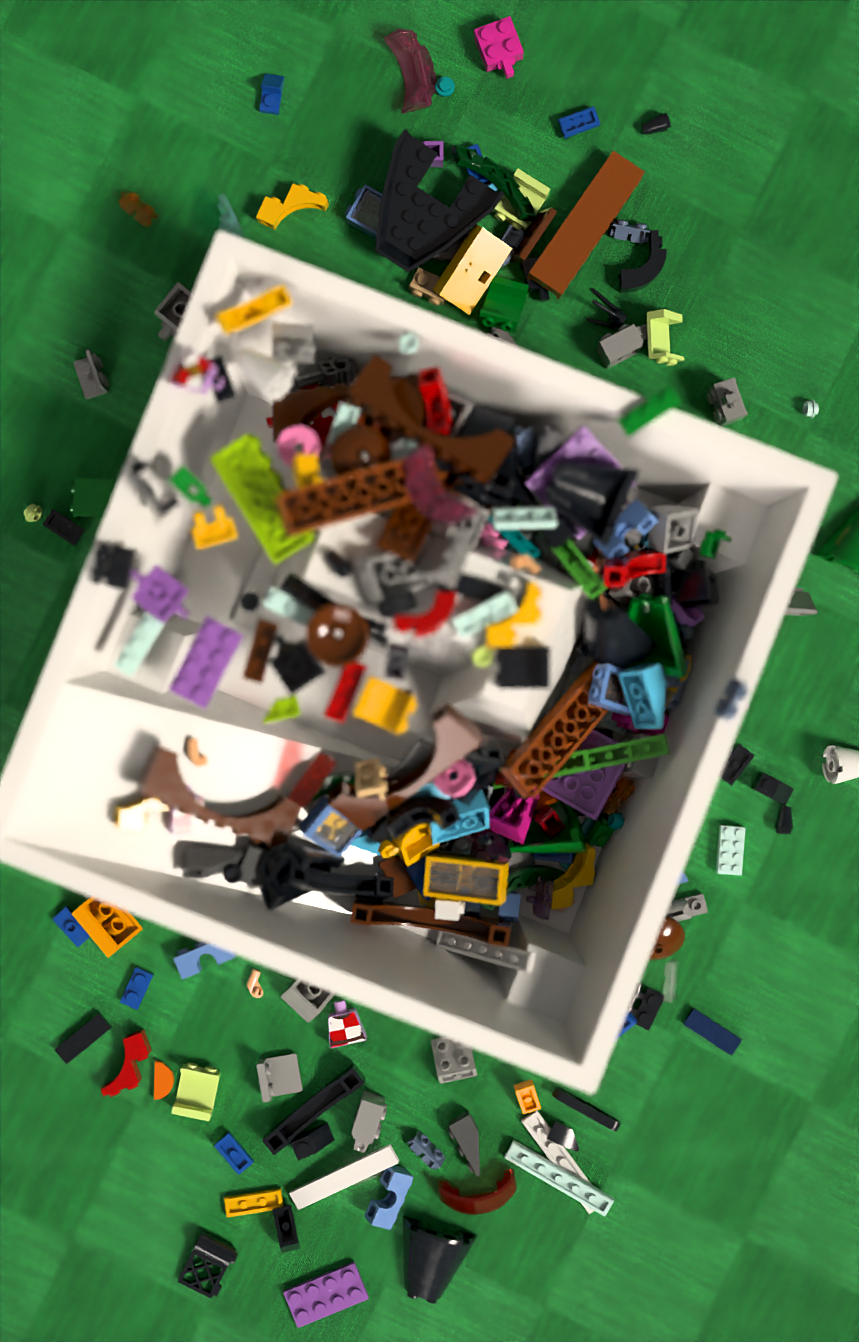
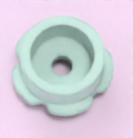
[398,333,419,353]
[803,399,819,418]

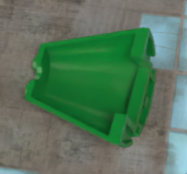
[814,506,859,574]
[627,593,688,678]
[505,799,586,853]

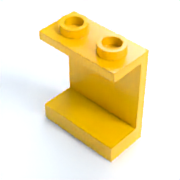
[353,676,418,735]

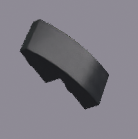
[208,355,237,404]

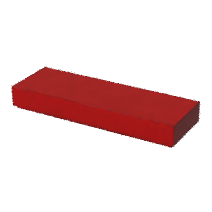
[324,662,367,724]

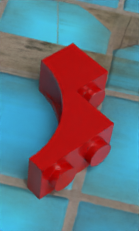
[604,551,666,587]
[100,1029,152,1097]

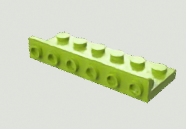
[210,434,317,565]

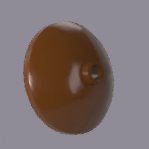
[330,425,392,477]
[306,604,369,667]
[647,916,685,960]

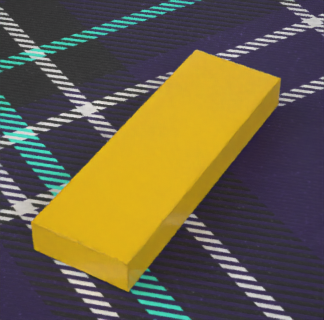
[224,1188,284,1217]

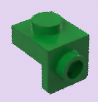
[700,529,732,560]
[586,816,614,848]

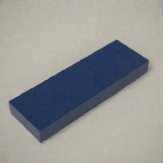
[683,1008,742,1056]

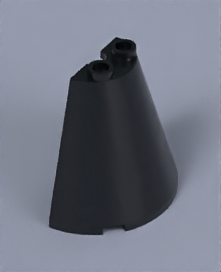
[545,462,639,547]
[582,598,656,668]
[259,843,346,910]
[402,1215,477,1304]

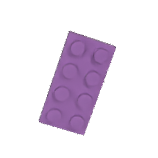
[168,616,244,709]
[283,1261,369,1328]

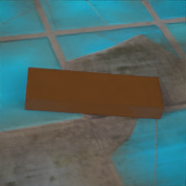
[242,619,280,684]

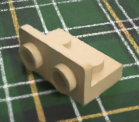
[409,268,446,306]
[355,758,388,800]

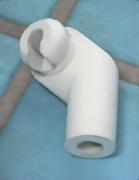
[506,576,524,607]

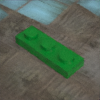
[617,385,682,438]

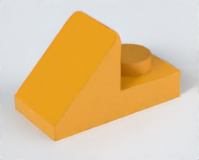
[514,1079,541,1114]

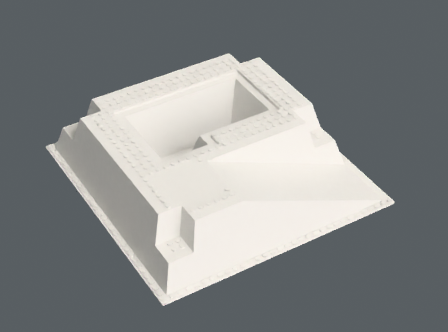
[0,231,837,1094]

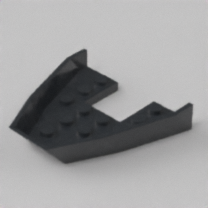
[375,129,504,272]

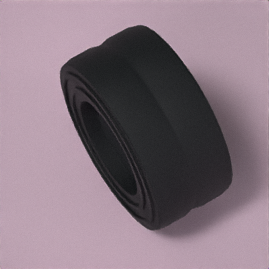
[377,591,417,618]

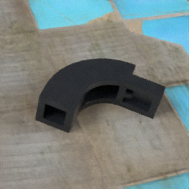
[619,230,667,293]
[385,795,461,840]

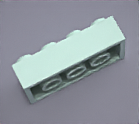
[716,825,745,875]

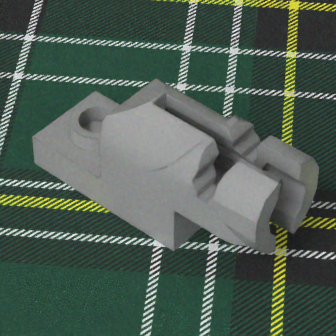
[665,893,708,922]

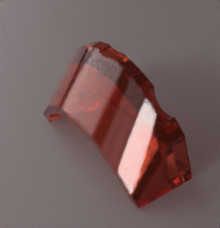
[438,1169,517,1215]

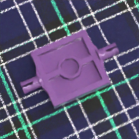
[130,565,190,623]

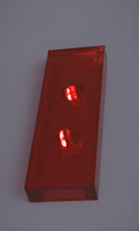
[288,751,337,808]

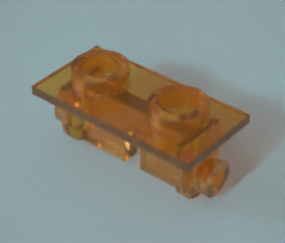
[118,191,159,227]
[603,777,635,816]

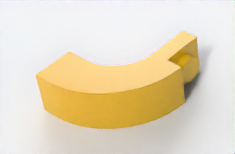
[216,285,293,335]
[292,454,324,488]

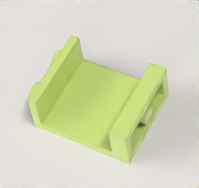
[492,169,550,233]
[647,309,684,366]
[171,1062,221,1121]

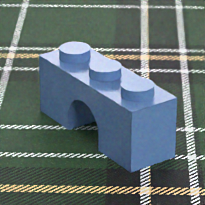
[593,499,658,559]
[462,887,521,922]
[173,941,238,980]
[364,1165,414,1230]

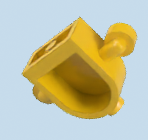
[378,822,440,867]

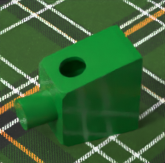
[168,465,214,509]

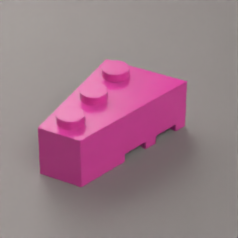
[489,786,540,844]

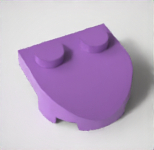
[670,592,705,627]

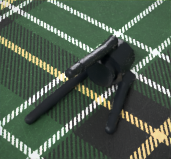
[586,288,627,330]

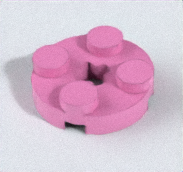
[278,426,320,467]
[480,518,509,549]
[434,758,475,798]

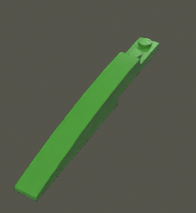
[496,470,607,600]
[491,734,670,789]

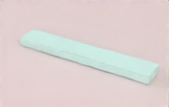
[504,1140,615,1216]

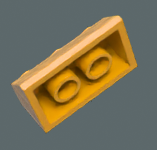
[71,897,143,958]

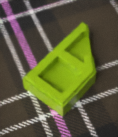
[263,695,301,724]

